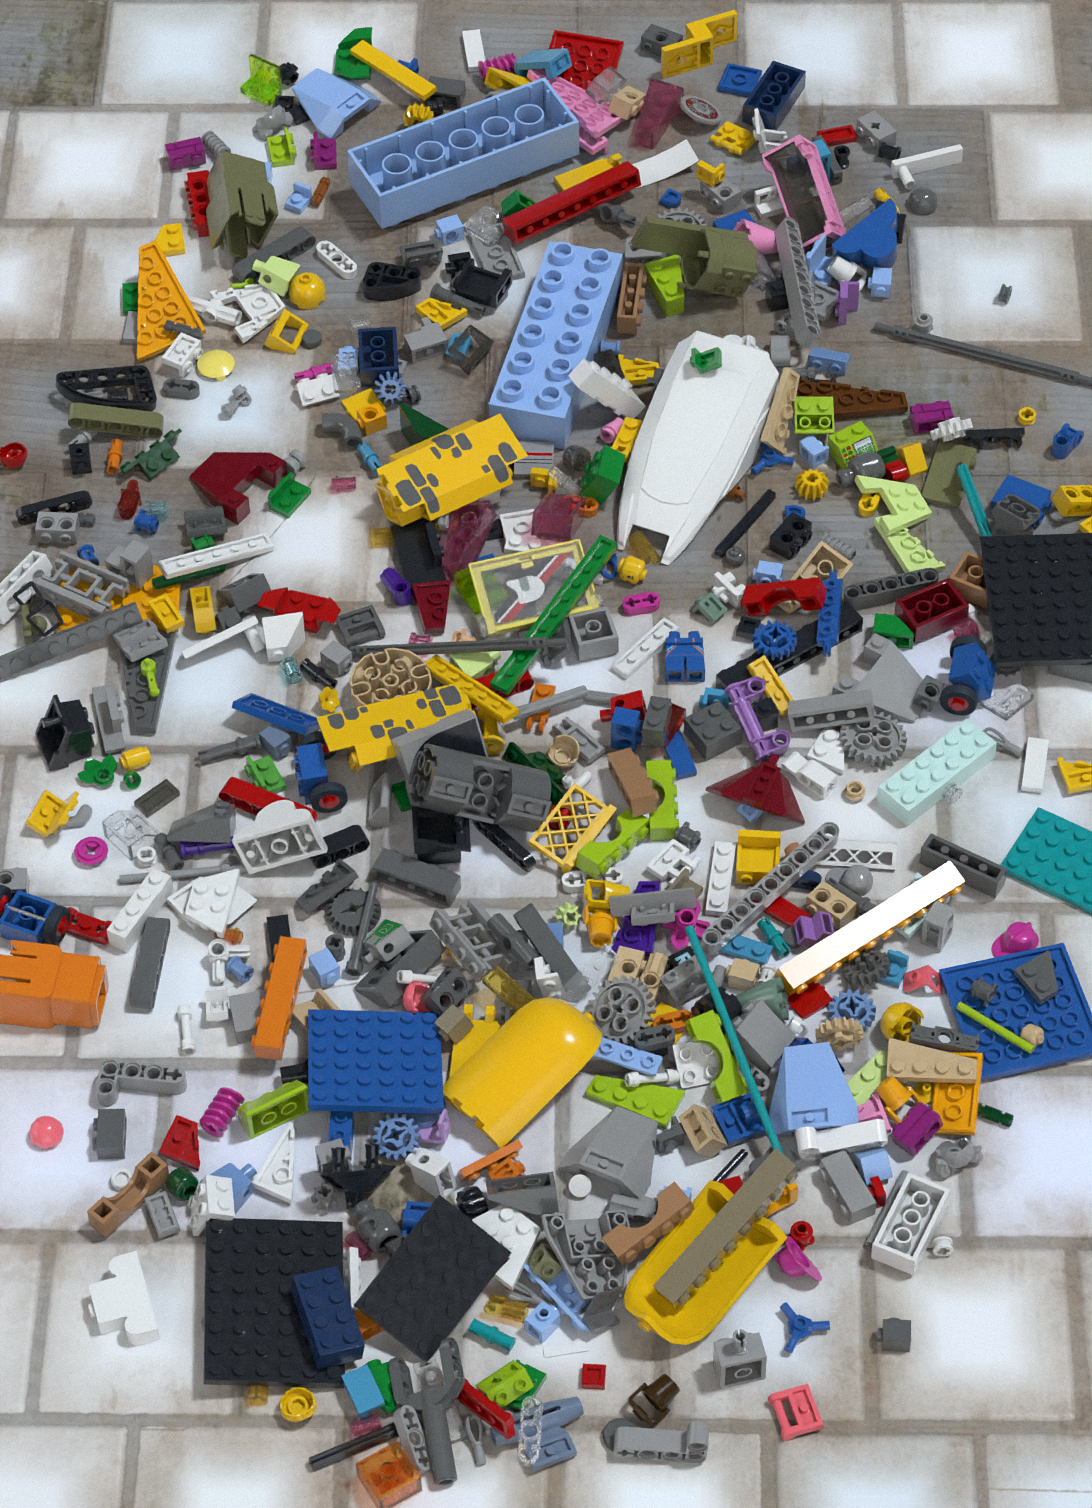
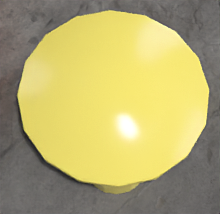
[197,350,235,381]

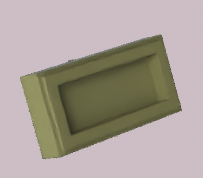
[21,604,47,645]

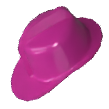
[992,922,1039,957]
[774,1236,822,1282]

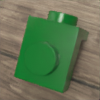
[690,347,722,374]

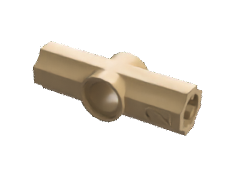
[633,952,668,1011]

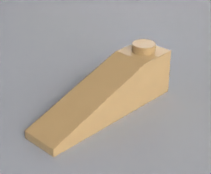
[776,540,853,615]

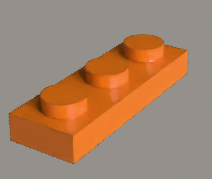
[457,1139,523,1182]

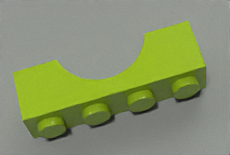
[646,760,679,841]
[576,808,650,879]
[684,1010,747,1104]

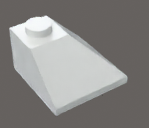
[262,612,306,662]

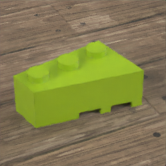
[644,255,684,317]

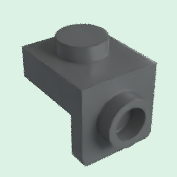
[214,606,242,631]
[656,1116,686,1154]

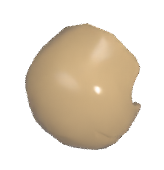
[548,734,580,768]

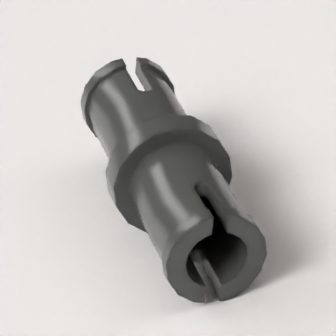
[154,833,184,870]

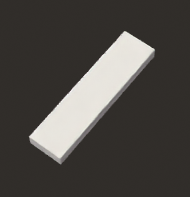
[611,617,680,680]

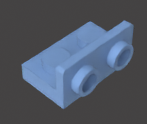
[808,347,850,376]

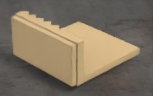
[292,988,340,1032]

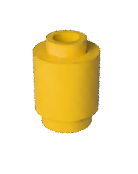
[119,746,151,772]

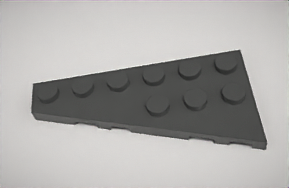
[117,631,176,733]

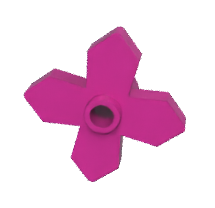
[660,898,710,952]

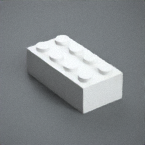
[871,1172,951,1276]

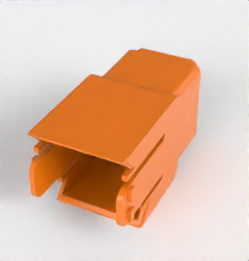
[0,940,109,1029]

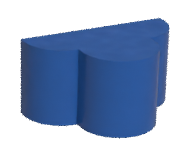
[832,198,897,271]

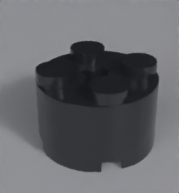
[691,987,743,1035]

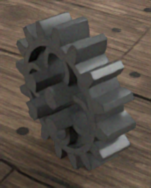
[843,948,891,987]

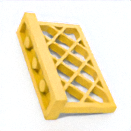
[527,783,617,874]

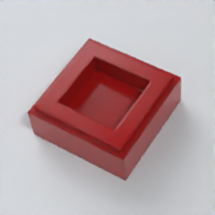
[581,1363,606,1390]

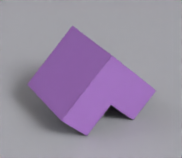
[793,911,834,948]

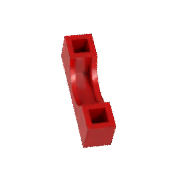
[741,577,827,617]

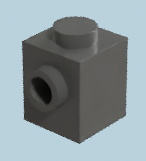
[877,1318,911,1352]

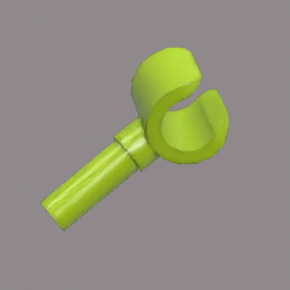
[230,278,254,288]

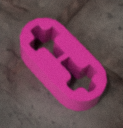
[622,592,660,616]

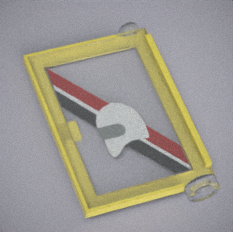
[468,539,603,638]

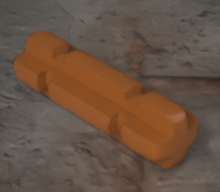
[310,177,331,207]

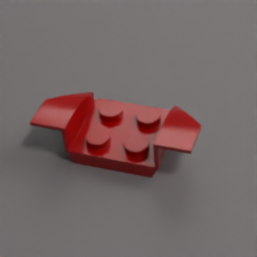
[257,587,341,634]

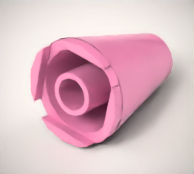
[734,219,778,255]

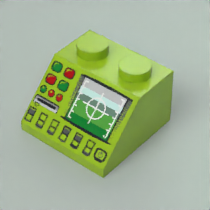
[828,421,878,469]

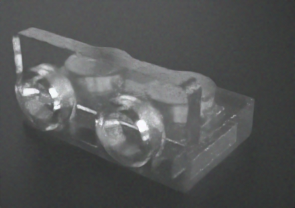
[330,353,361,396]

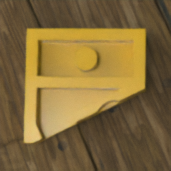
[155,223,186,257]
[415,298,467,330]

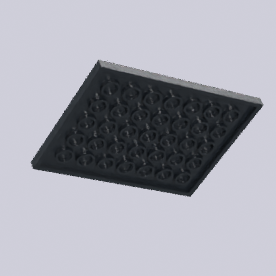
[979,533,1092,667]
[203,1218,345,1388]

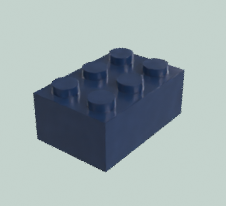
[358,327,399,387]

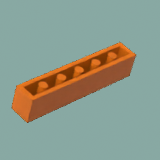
[251,936,307,1060]

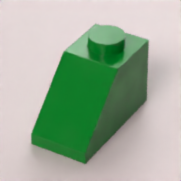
[501,190,537,218]
[873,613,914,649]

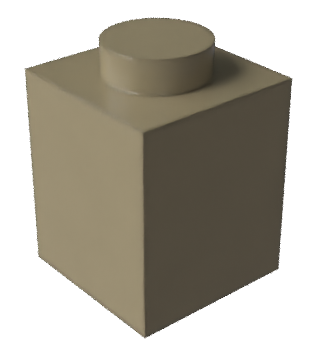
[434,1004,474,1044]

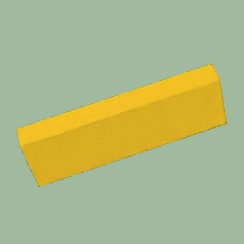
[747,655,794,718]

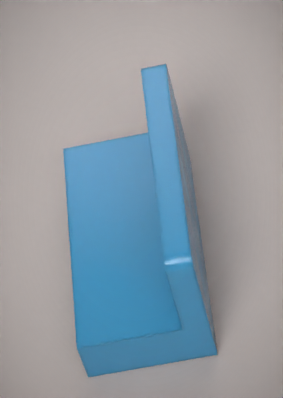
[341,1365,385,1424]

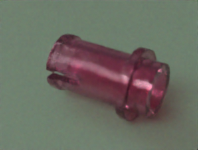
[331,476,356,491]
[345,1231,372,1260]
[351,1415,382,1437]

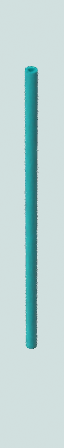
[685,925,784,1154]

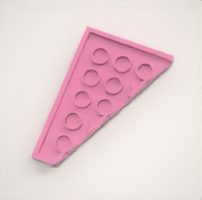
[527,69,625,139]

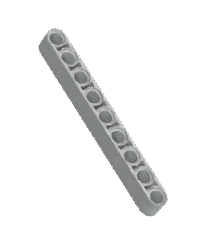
[774,217,820,348]
[701,822,840,955]

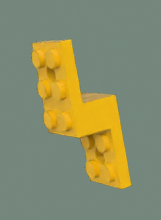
[661,9,738,79]

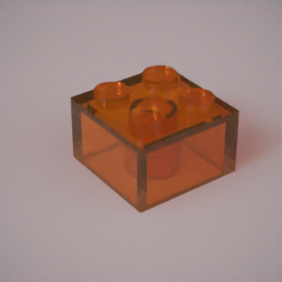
[356,1441,422,1508]

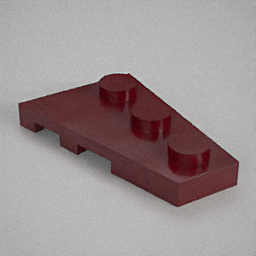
[411,580,451,634]

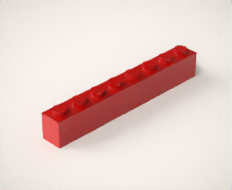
[502,161,641,244]

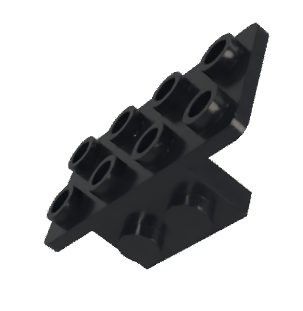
[391,519,446,591]

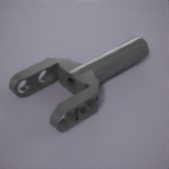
[388,1337,465,1485]

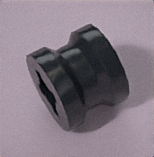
[425,97,443,115]

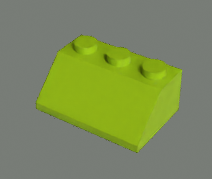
[237,1080,310,1139]

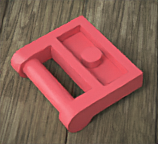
[768,1384,823,1441]

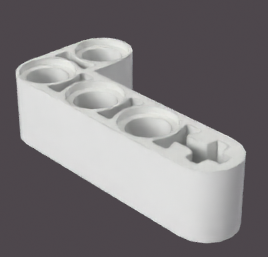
[795,1119,888,1161]

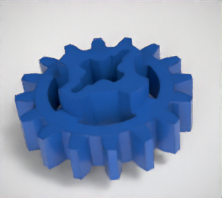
[752,620,797,661]

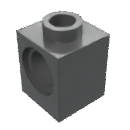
[913,675,945,712]

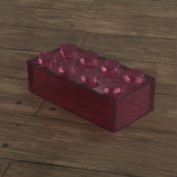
[531,492,586,542]

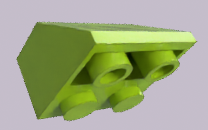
[792,397,835,434]

